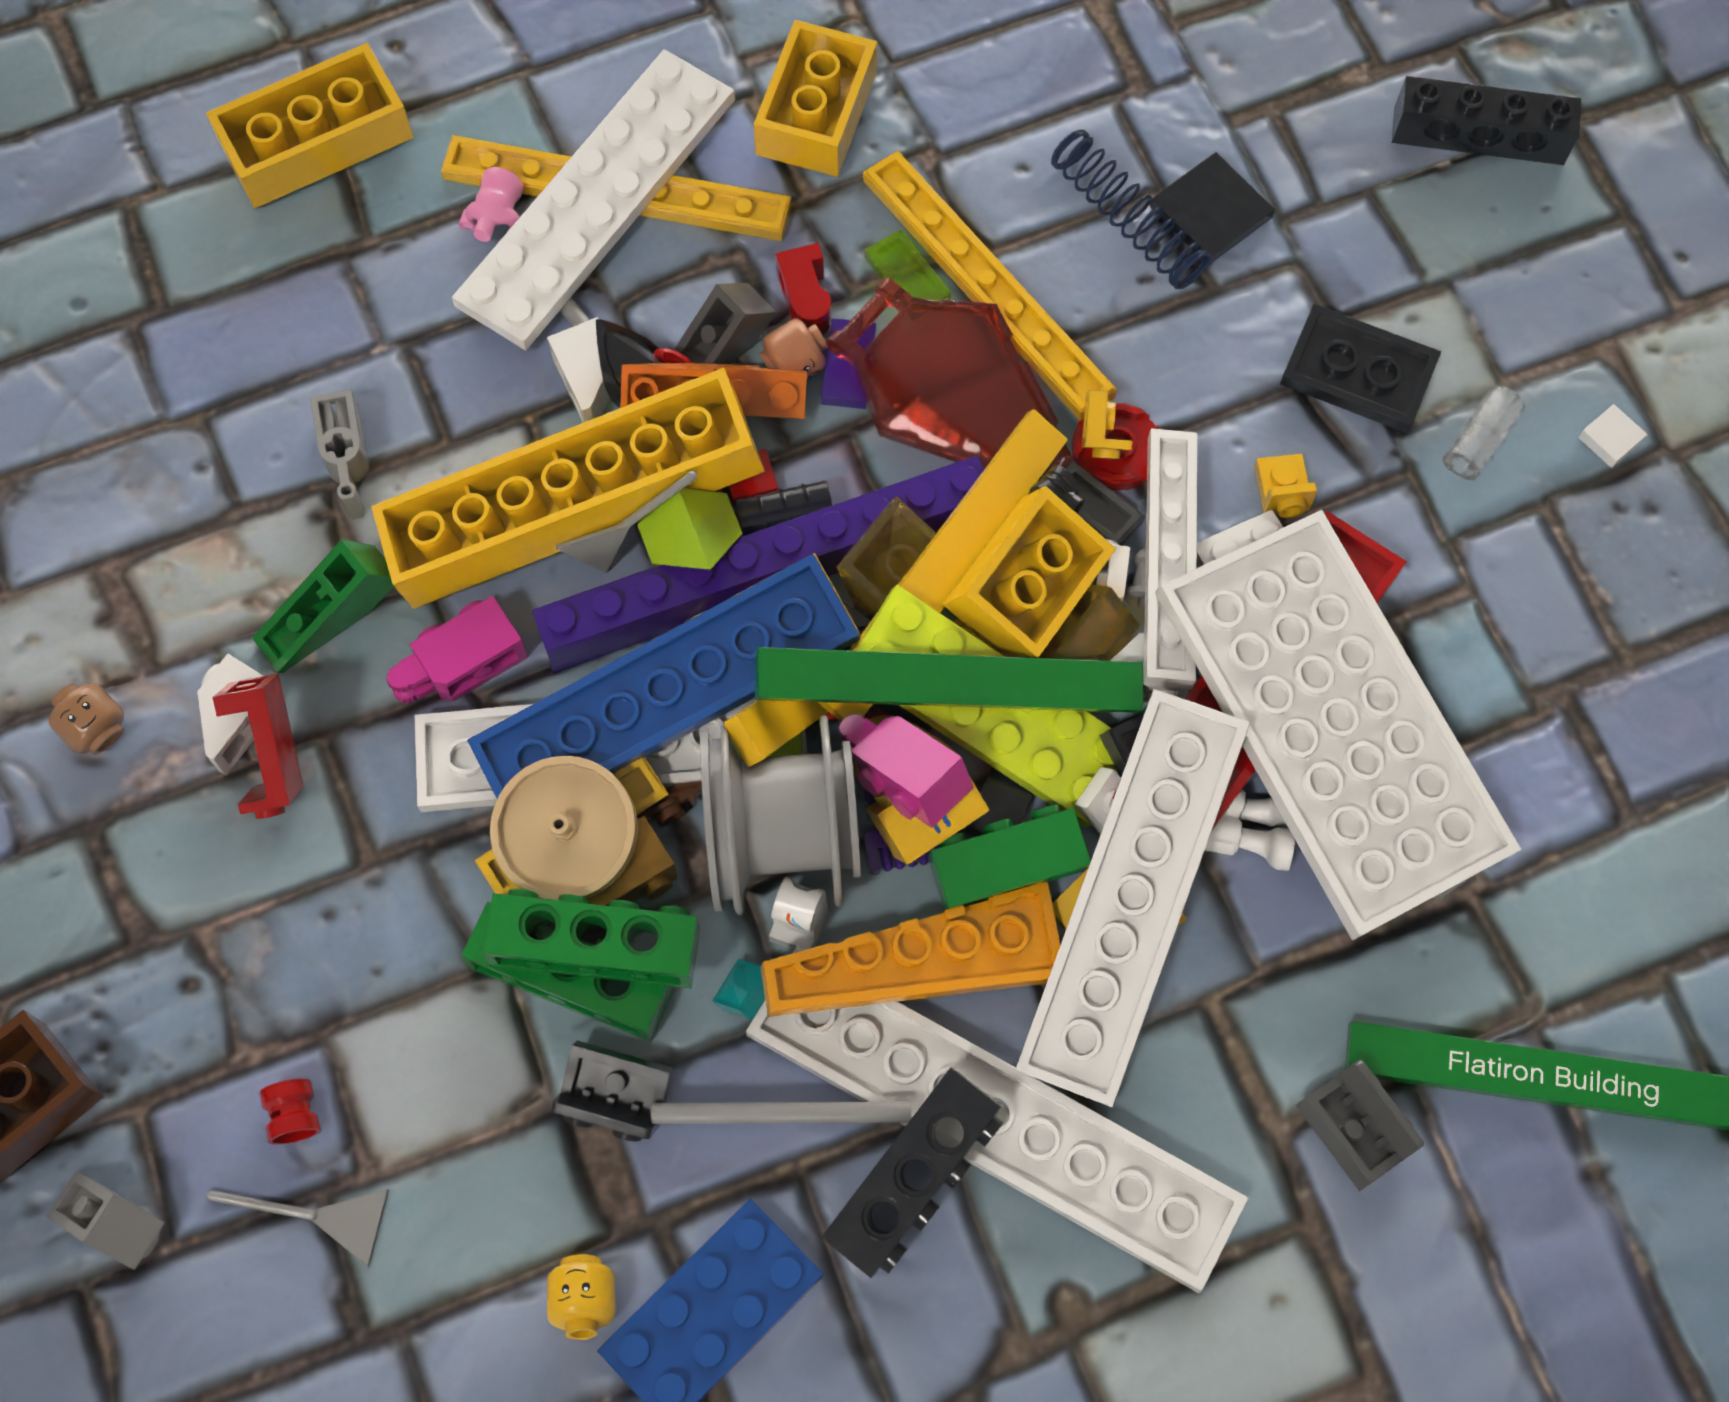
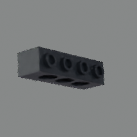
[1392,76,1581,165]
[821,1067,1004,1278]

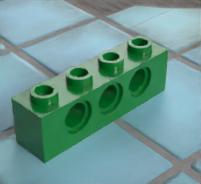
[482,889,700,989]
[461,901,675,1043]

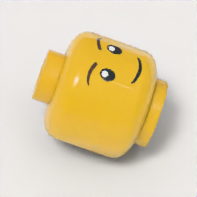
[547,1254,616,1340]

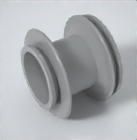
[700,715,861,915]

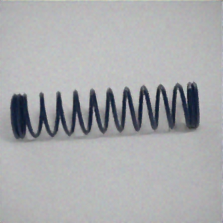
[1051,129,1211,289]

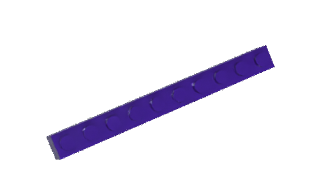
[532,455,984,673]

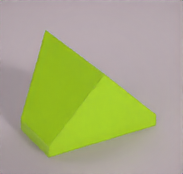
[637,488,743,570]

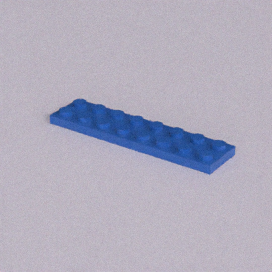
[467,554,860,799]

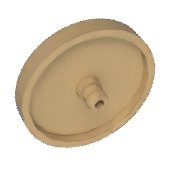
[490,756,638,900]

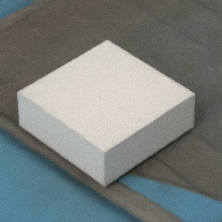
[1578,404,1648,468]

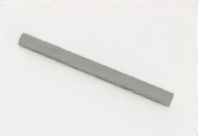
[651,1102,911,1124]

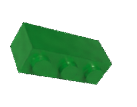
[928,804,1091,911]

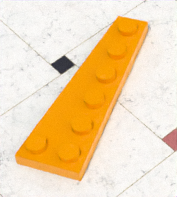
[760,882,1060,1017]

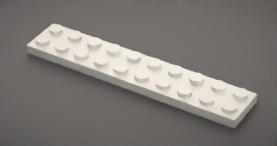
[746,946,1248,1293]

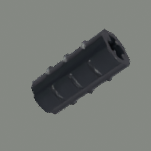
[735,480,832,536]

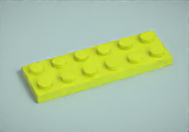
[854,585,1120,828]

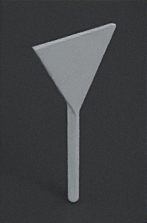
[555,471,697,573]
[206,1189,389,1267]

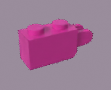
[386,595,528,704]
[838,714,974,828]

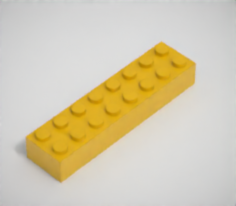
[371,368,765,609]

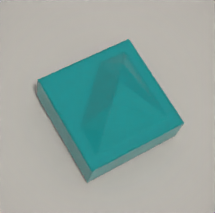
[712,959,765,1020]

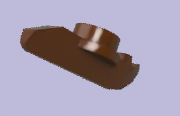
[637,781,702,827]

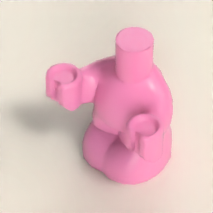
[459,167,524,242]

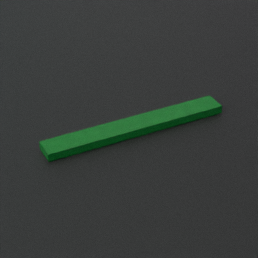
[755,647,1143,713]

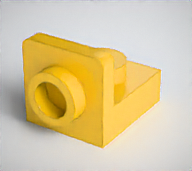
[1081,390,1132,459]
[1254,454,1317,518]

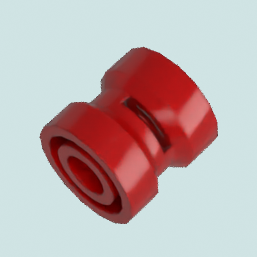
[259,1079,321,1145]

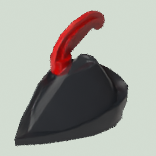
[596,319,693,408]

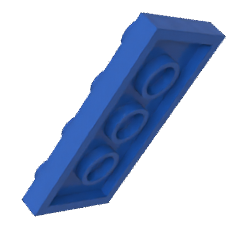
[597,1198,824,1402]

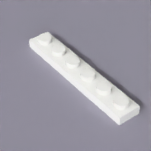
[1143,428,1197,690]

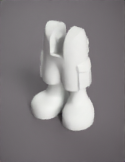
[1205,790,1295,871]

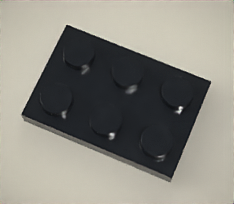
[1280,304,1442,433]

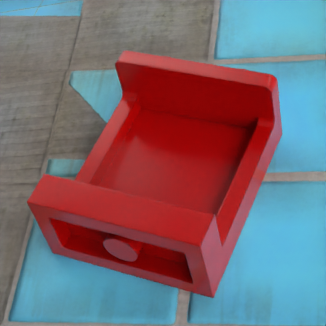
[212,673,304,819]

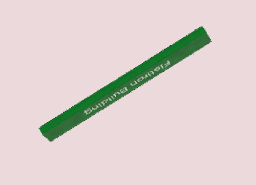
[1345,1021,1729,1131]

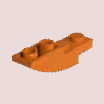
[620,363,807,419]

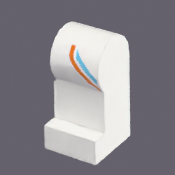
[769,877,828,950]

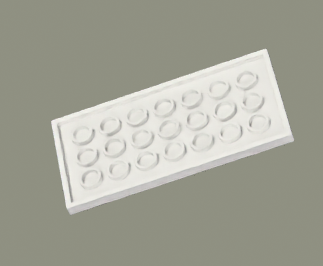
[1155,510,1521,940]

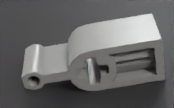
[310,389,369,520]

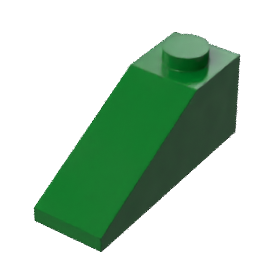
[252,539,394,673]

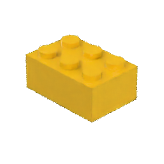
[754,20,877,177]
[943,486,1116,658]

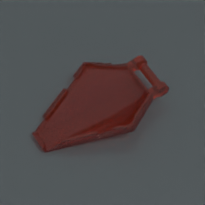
[826,277,1074,474]

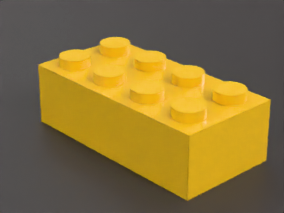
[206,43,414,209]

